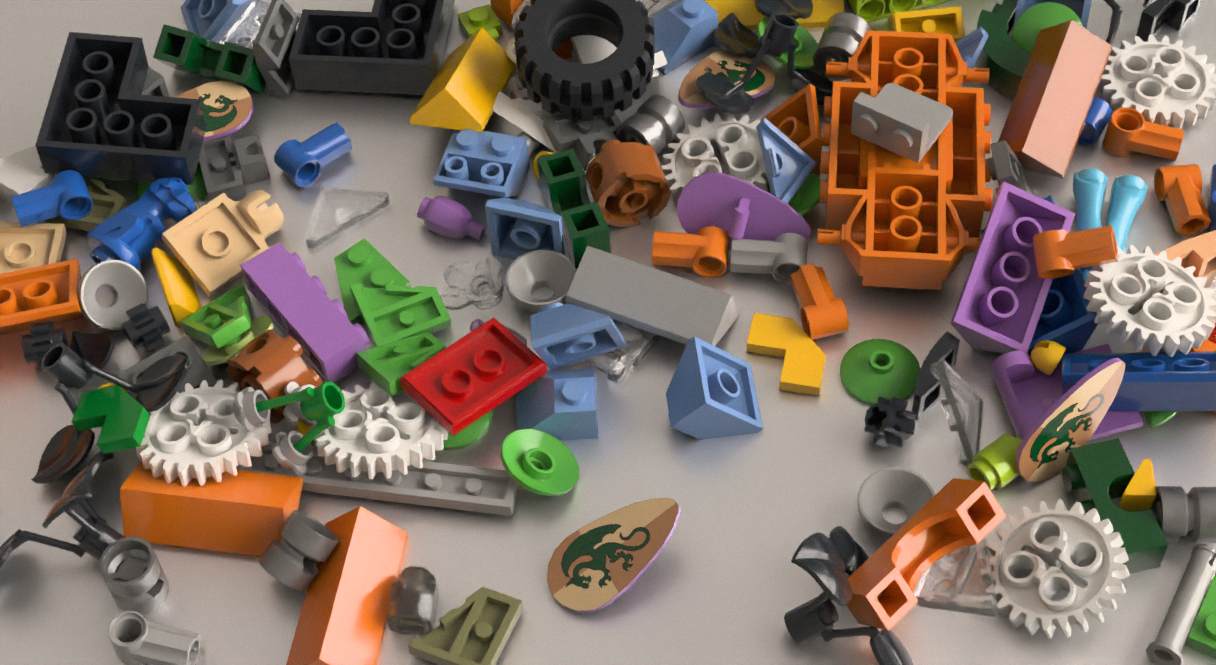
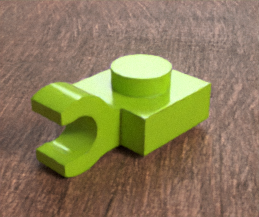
[457,4,503,42]

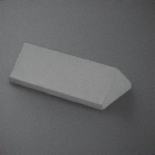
[565,246,740,346]

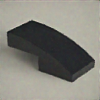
[1136,0,1202,42]
[912,331,960,421]

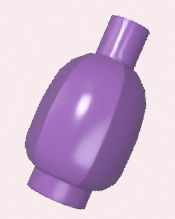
[417,196,486,240]

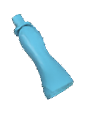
[1073,169,1148,281]

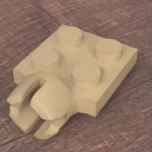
[161,190,284,297]
[0,222,67,274]

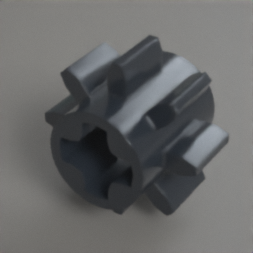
[121,303,171,353]
[22,321,69,372]
[864,396,916,448]

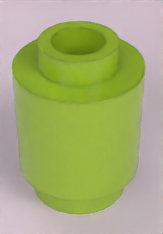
[967,434,1022,491]

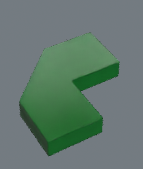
[71,385,150,454]

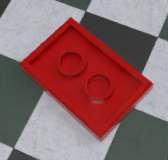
[400,317,547,436]

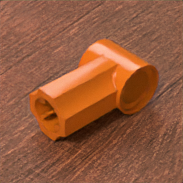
[1103,107,1184,161]
[1154,164,1211,237]
[1032,225,1118,279]
[652,226,730,278]
[790,263,849,340]

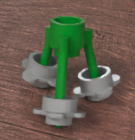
[233,381,345,475]

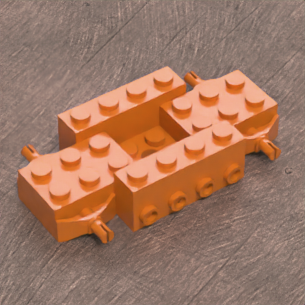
[817,30,992,290]

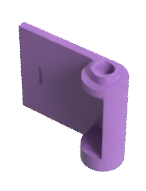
[991,344,1143,440]

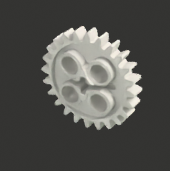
[1097,35,1216,129]
[661,113,769,201]
[1083,245,1216,357]
[136,380,272,486]
[313,381,448,479]
[982,499,1130,639]

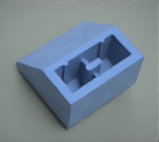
[433,129,530,198]

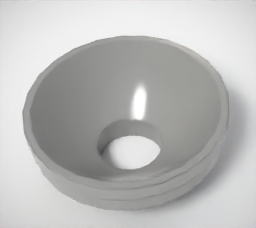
[506,249,576,312]
[77,260,148,330]
[857,467,935,539]

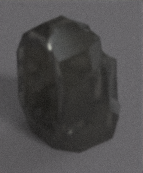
[387,566,439,635]

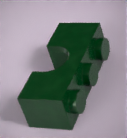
[153,24,266,94]
[537,148,611,269]
[1062,438,1168,574]

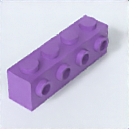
[240,242,369,383]

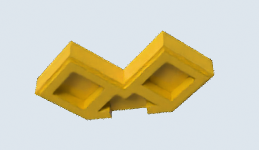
[747,313,826,396]

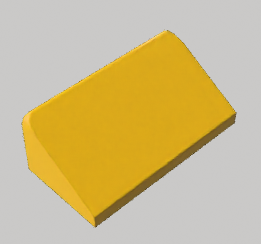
[888,6,965,42]
[151,247,202,328]

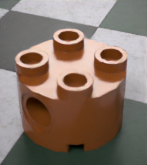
[585,140,670,227]
[226,329,323,423]

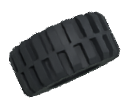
[514,0,655,121]

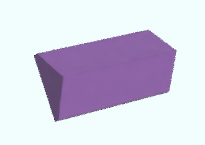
[950,182,1076,353]

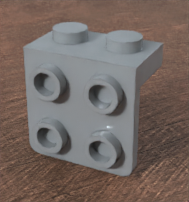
[851,83,953,163]

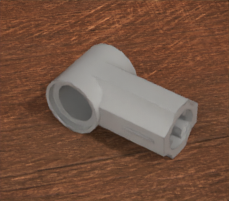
[731,233,808,284]
[107,611,202,665]

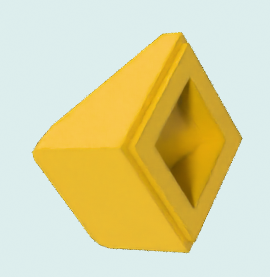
[1119,459,1157,512]

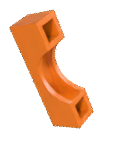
[846,478,1006,631]

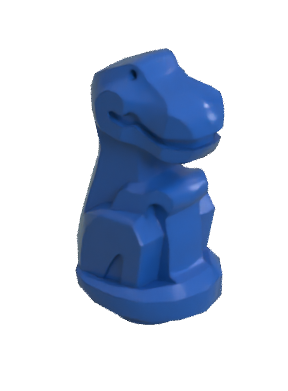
[87,177,197,271]

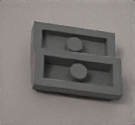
[253,0,300,98]

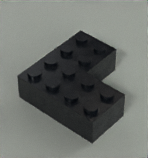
[289,0,455,95]
[35,32,206,185]

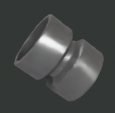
[813,12,870,80]
[616,95,685,155]
[1152,486,1216,543]
[259,510,339,592]
[99,537,169,615]

